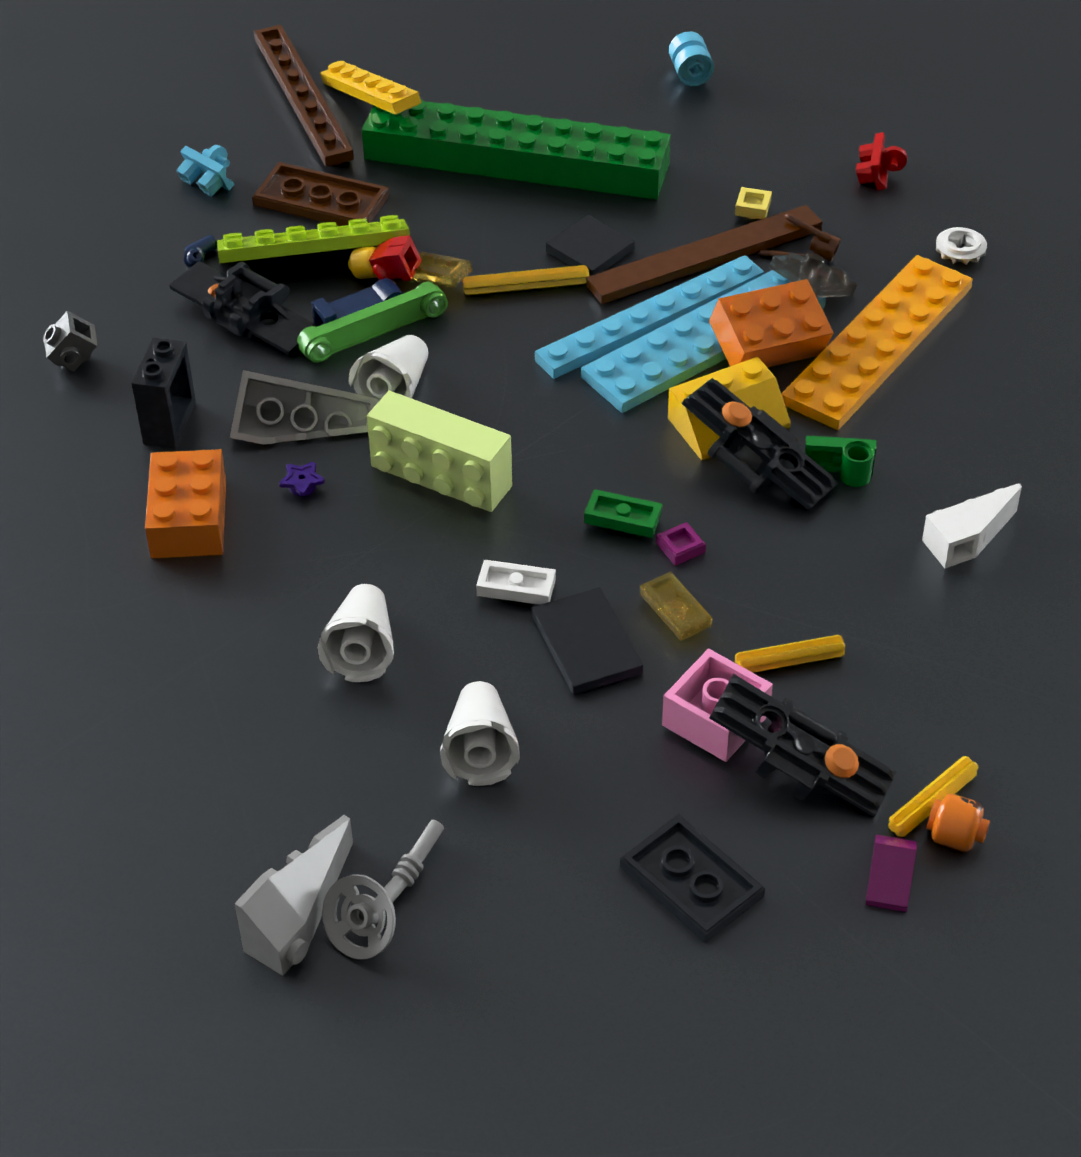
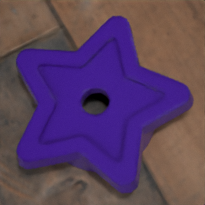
[279,462,325,496]

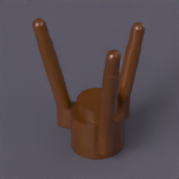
[759,214,841,266]

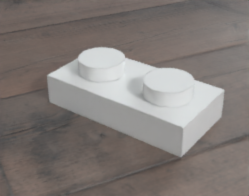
[476,560,556,605]

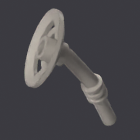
[322,820,444,959]

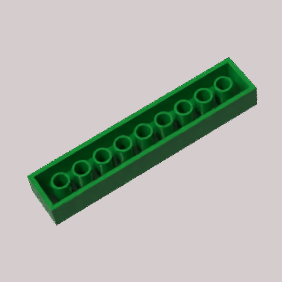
[362,100,671,200]

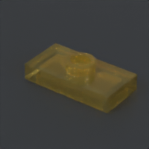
[412,251,473,288]
[640,571,712,641]

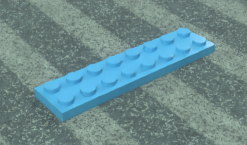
[581,264,826,413]

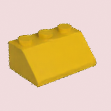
[668,357,791,460]

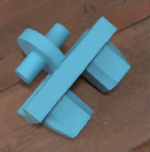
[176,145,235,197]

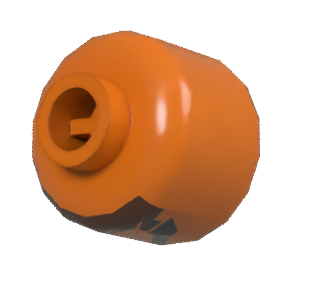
[926,793,990,852]

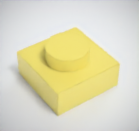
[735,187,772,219]

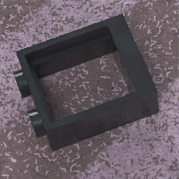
[131,338,196,449]

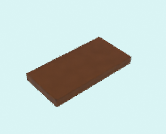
[252,162,390,226]

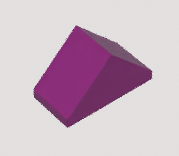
[865,835,917,912]

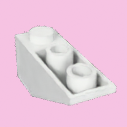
[922,483,1022,569]

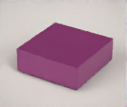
[656,522,706,566]

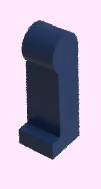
[311,278,403,326]

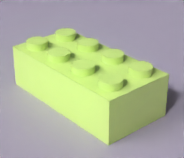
[367,390,512,512]

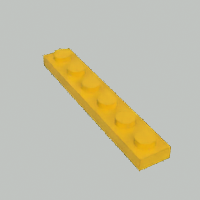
[320,61,422,115]

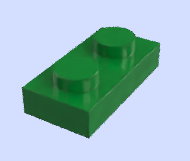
[584,489,663,538]

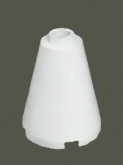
[348,335,428,403]
[317,584,394,682]
[440,681,520,786]

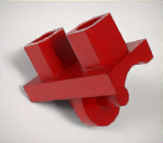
[856,132,908,191]

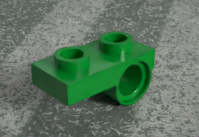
[804,435,876,487]

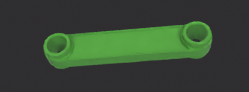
[297,281,448,363]

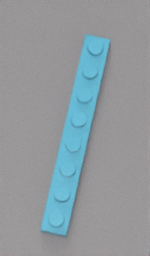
[535,255,764,379]

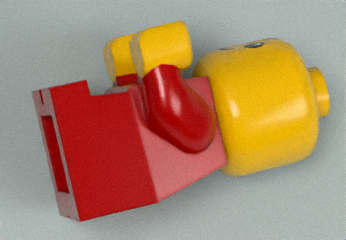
[348,235,422,284]

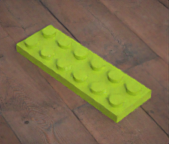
[217,215,410,264]

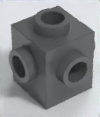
[43,311,98,372]

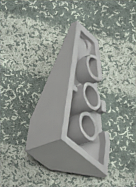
[230,370,378,445]
[235,815,353,976]

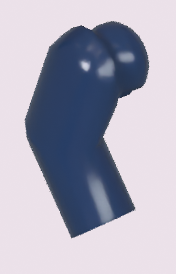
[183,235,217,269]

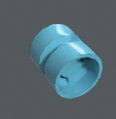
[669,31,714,86]

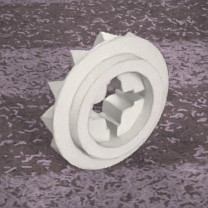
[936,227,987,265]

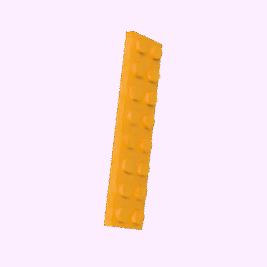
[781,255,973,431]

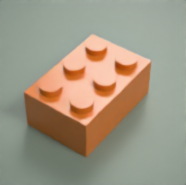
[709,279,834,368]
[145,449,226,558]

